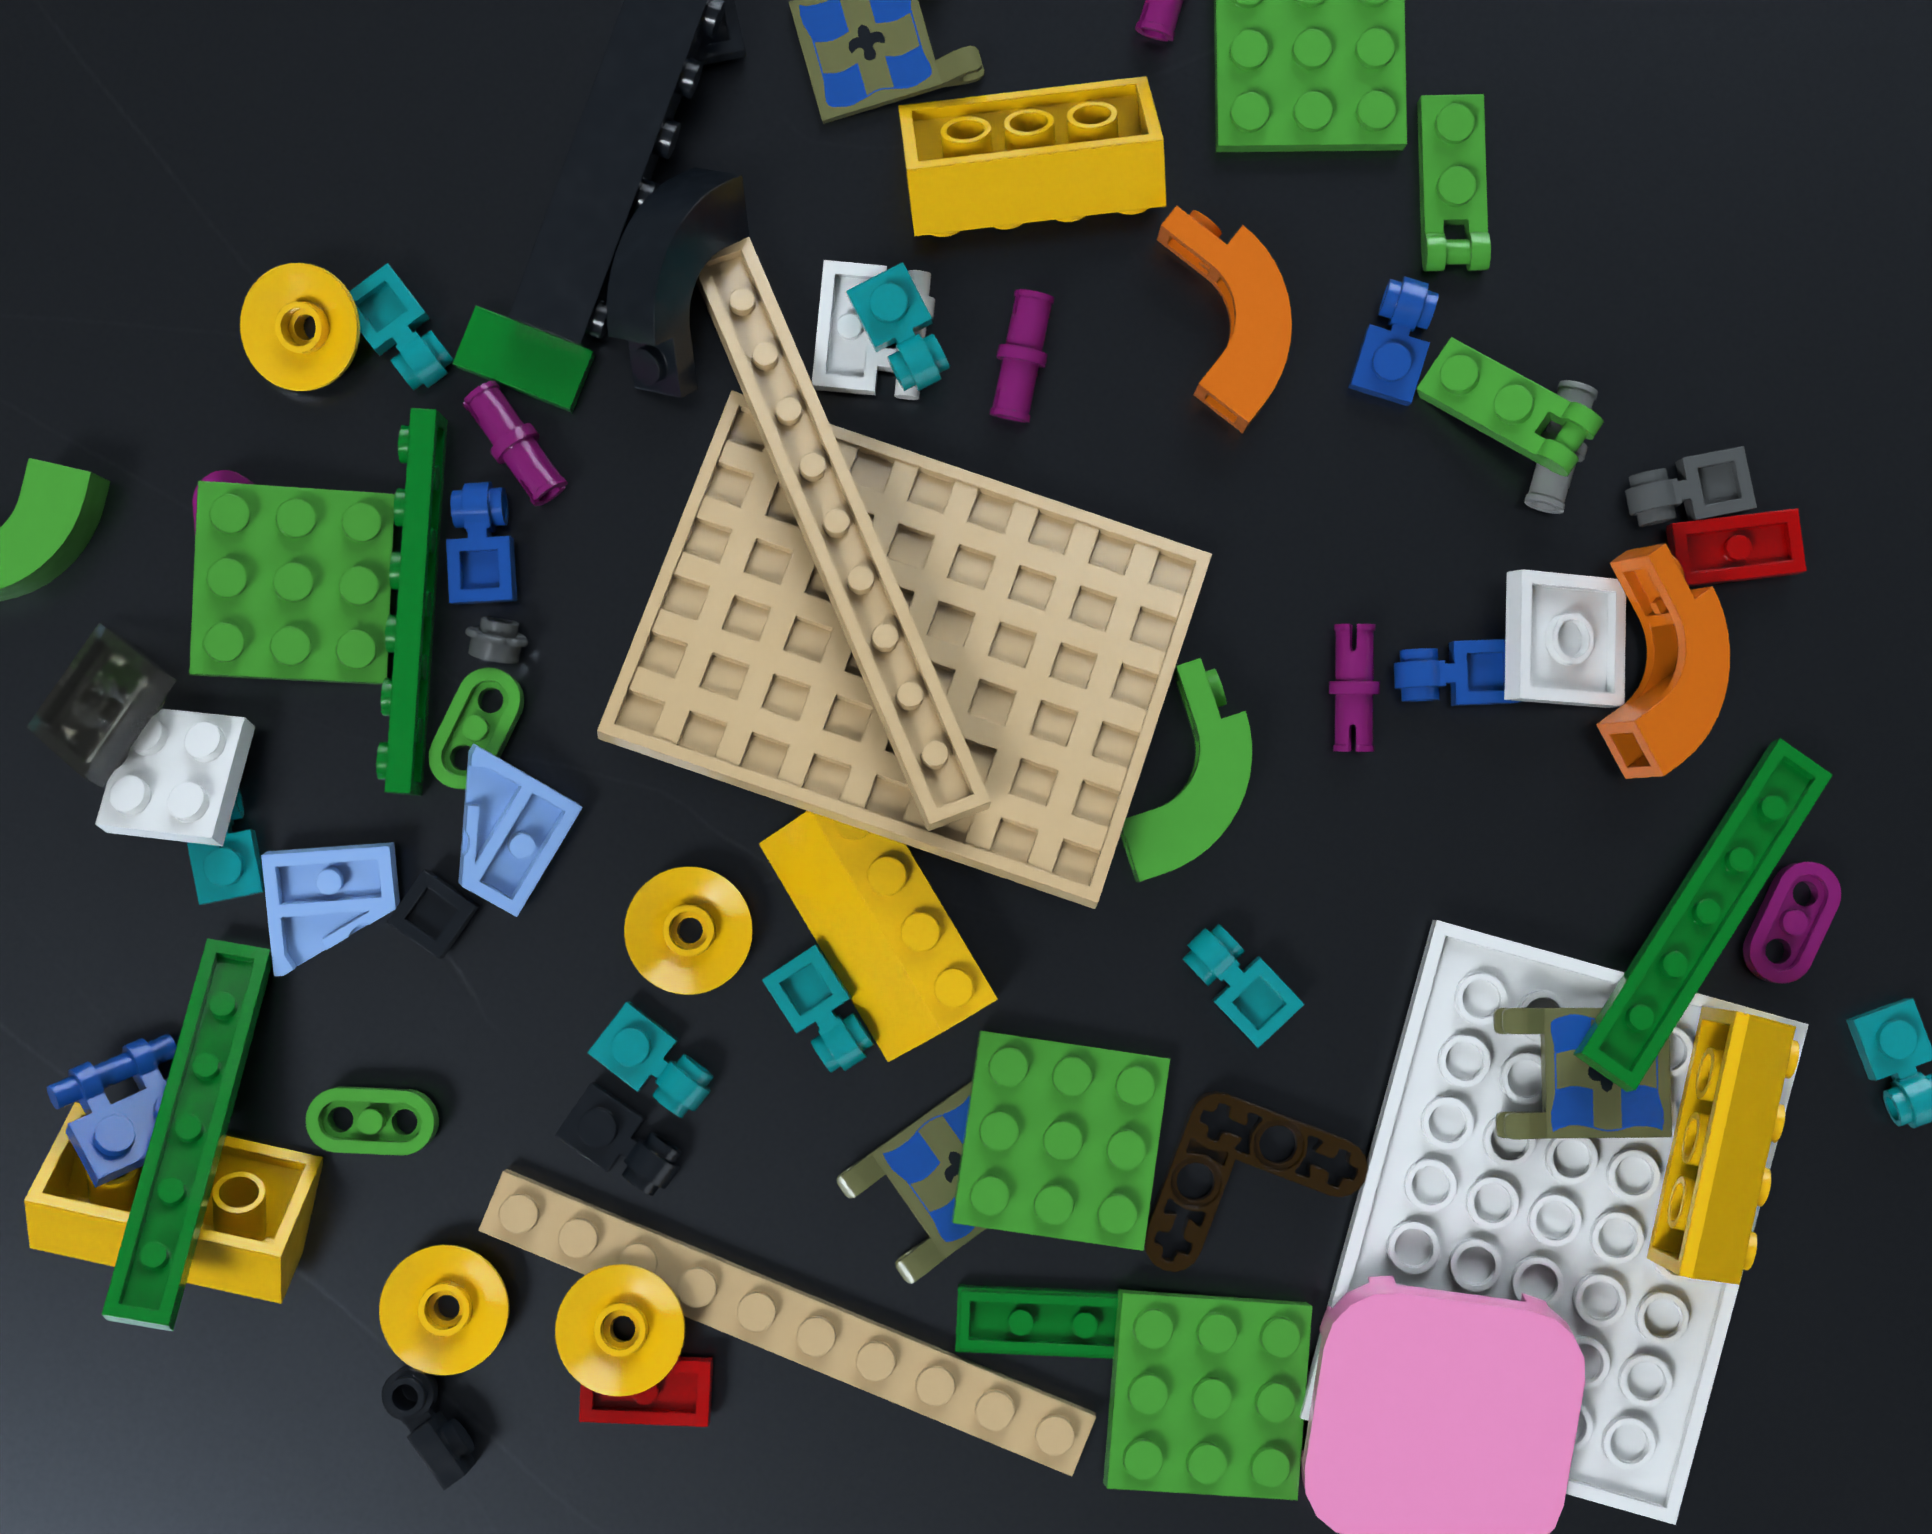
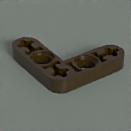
[1144,1091,1368,1272]

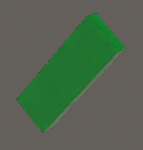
[955,1284,1118,1359]

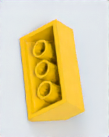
[898,76,1167,237]
[759,811,998,1062]
[1647,1006,1799,1285]
[24,1102,323,1304]

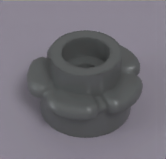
[465,616,528,664]

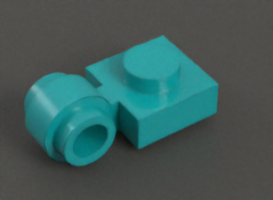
[846,262,950,391]
[349,263,454,390]
[187,789,265,905]
[1182,924,1305,1048]
[762,945,874,1073]
[1846,998,1932,1128]
[587,1001,714,1118]

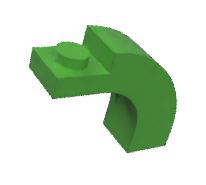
[0,458,111,601]
[1120,658,1252,882]

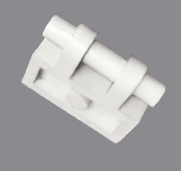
[812,260,935,400]

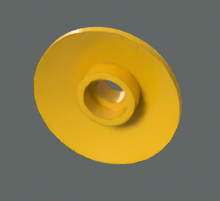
[240,263,360,391]
[624,867,753,995]
[379,1244,509,1375]
[555,1264,685,1397]

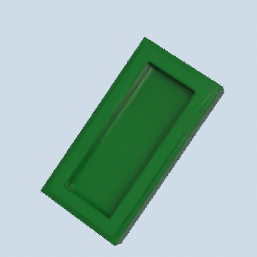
[452,305,596,413]

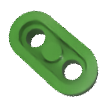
[429,668,524,790]
[306,1086,439,1155]

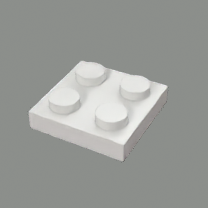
[1504,569,1626,708]
[95,705,255,846]

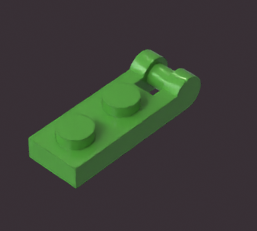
[1417,94,1491,272]
[1416,337,1604,477]

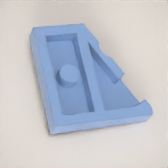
[458,743,583,917]
[261,842,400,976]

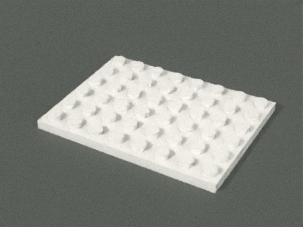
[1299,920,1809,1525]

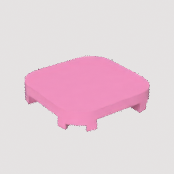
[1301,1276,1585,1534]

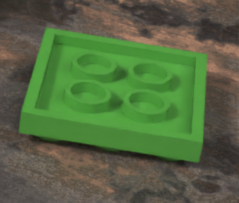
[1214,0,1407,152]
[189,481,395,685]
[951,1031,1170,1251]
[1103,1289,1313,1500]

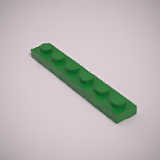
[376,408,448,796]
[1573,738,1833,1092]
[102,938,272,1331]

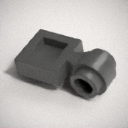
[1625,446,1757,527]

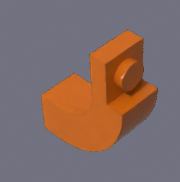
[1157,205,1292,433]
[1596,543,1730,779]

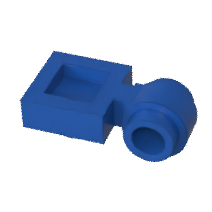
[1348,276,1439,406]
[446,482,517,605]
[1394,639,1520,706]

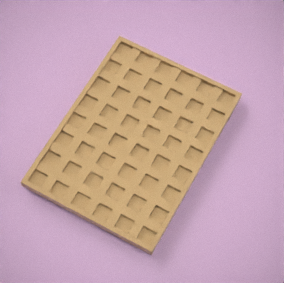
[597,390,1212,909]

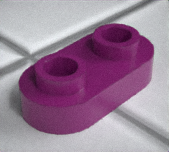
[1743,862,1841,984]

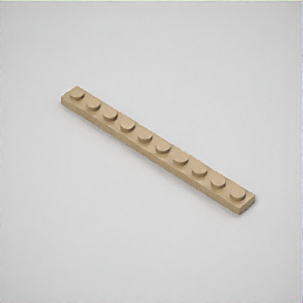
[696,237,991,831]
[478,1169,1096,1477]

